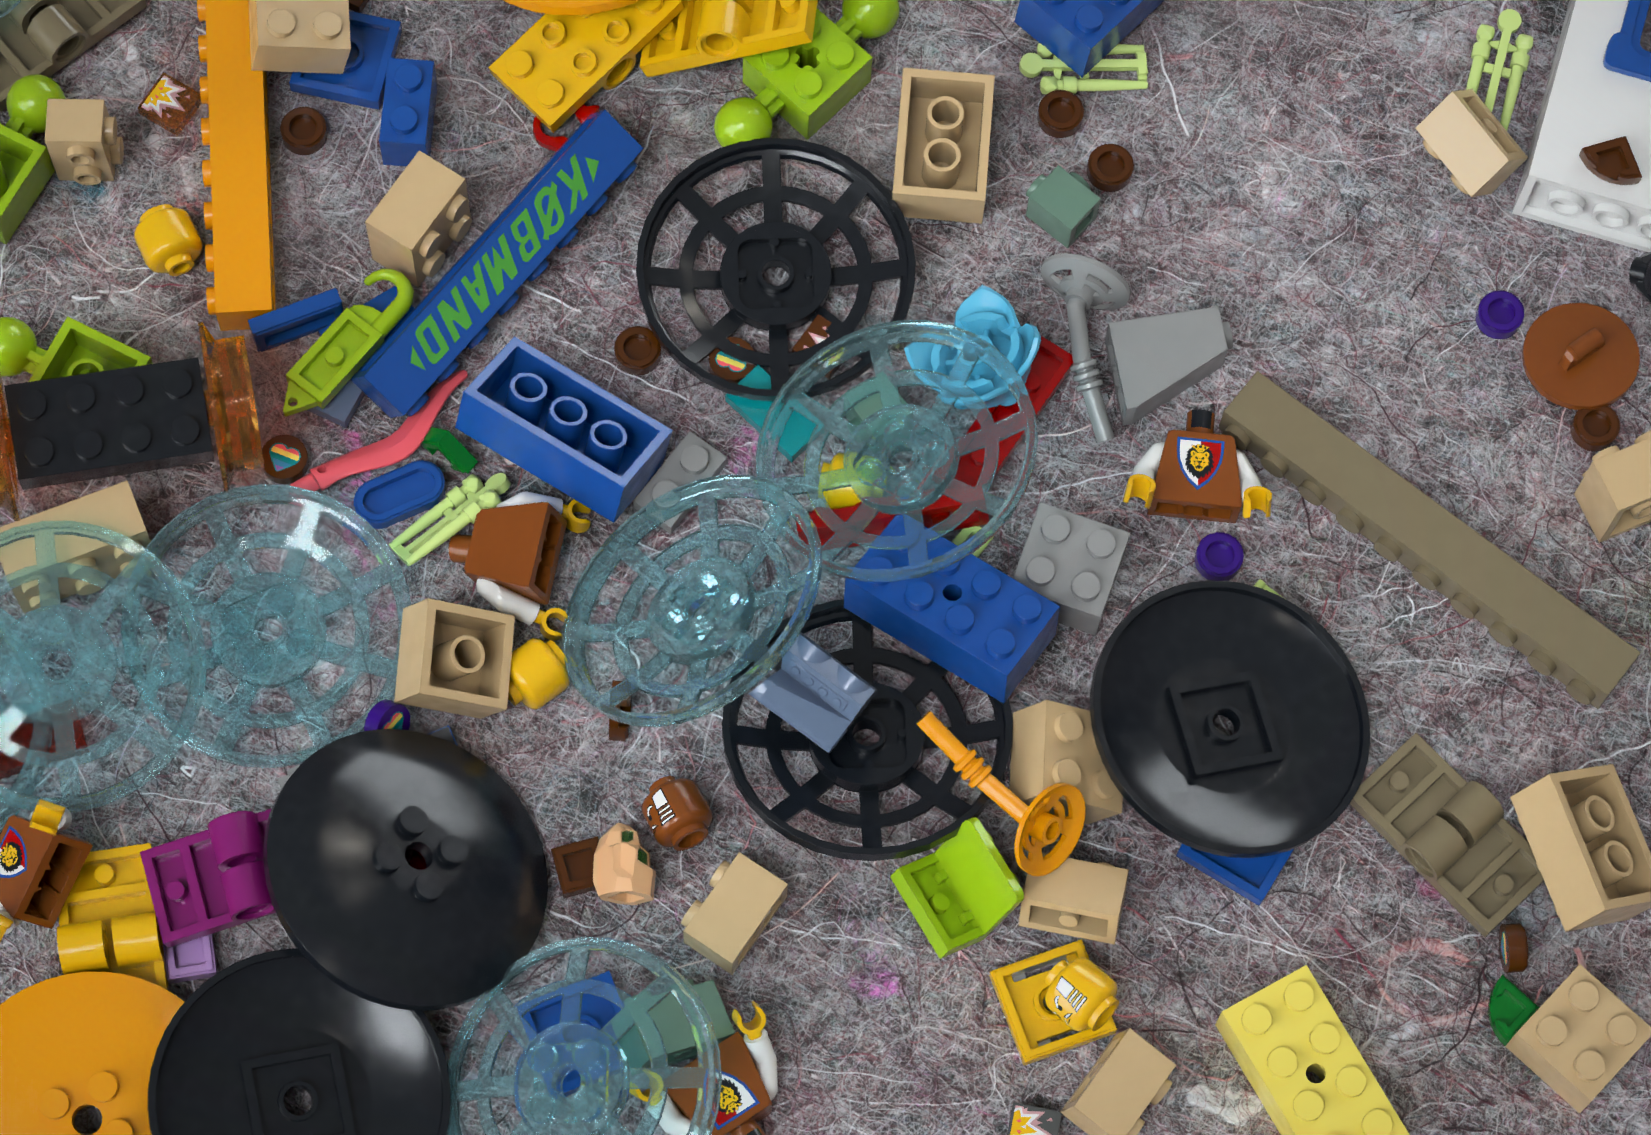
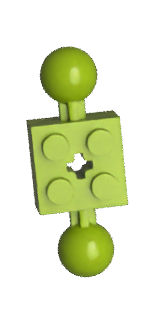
[714,0,900,147]
[0,74,65,245]
[0,316,153,382]

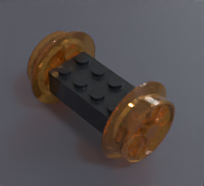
[0,322,264,522]

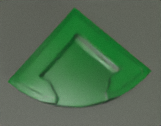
[421,427,478,474]
[1488,975,1540,1046]

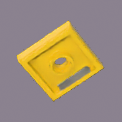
[989,939,1117,1066]

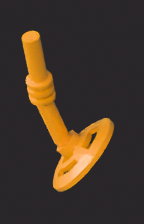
[916,711,1086,876]

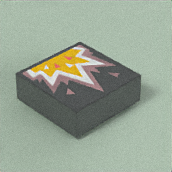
[1007,1102,1062,1135]

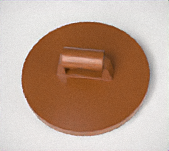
[1522,303,1640,410]

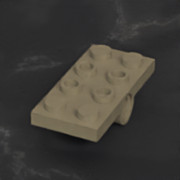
[0,0,147,112]
[1350,733,1544,938]

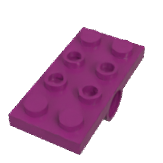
[140,808,276,948]

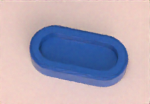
[354,460,446,529]

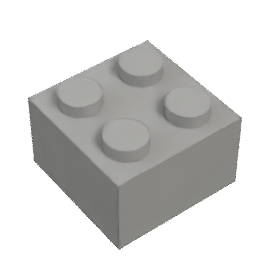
[1013,502,1131,636]

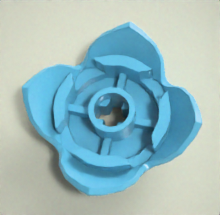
[904,284,1041,410]

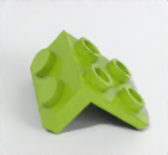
[890,817,1024,959]

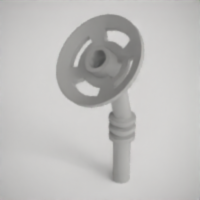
[1040,253,1131,443]

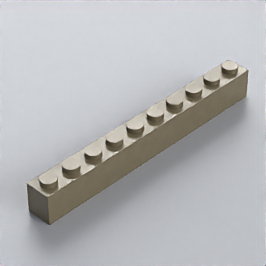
[1219,371,1641,709]

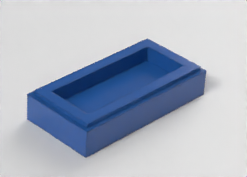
[248,288,344,352]

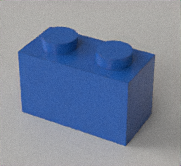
[379,58,438,166]

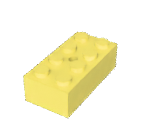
[1215,965,1410,1135]

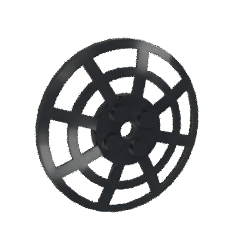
[636,138,916,402]
[722,599,1013,861]

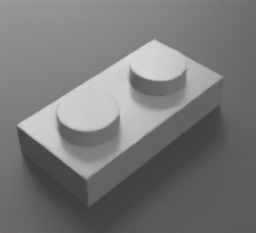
[633,431,727,534]

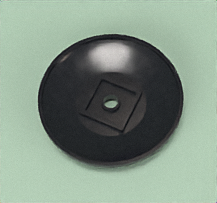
[1090,580,1370,858]
[263,729,548,1011]
[147,948,451,1135]

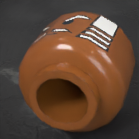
[641,776,713,851]

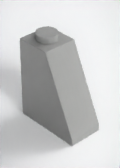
[1105,306,1233,426]

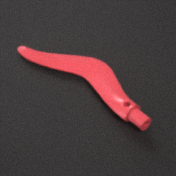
[289,370,468,501]

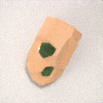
[593,822,656,905]

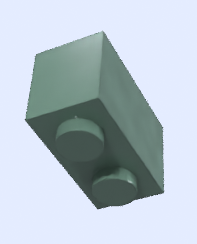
[611,979,735,1076]

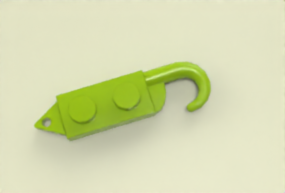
[283,268,414,417]

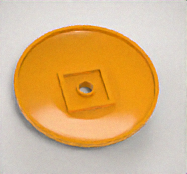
[0,972,184,1135]

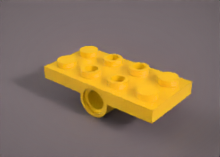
[488,0,684,133]
[639,0,818,78]
[57,843,169,991]

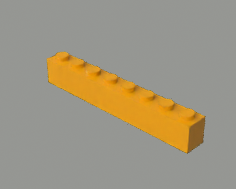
[197,0,276,331]

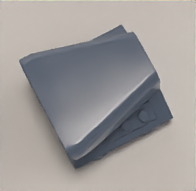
[749,631,878,753]

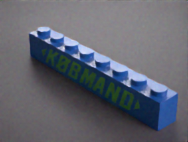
[350,109,644,418]

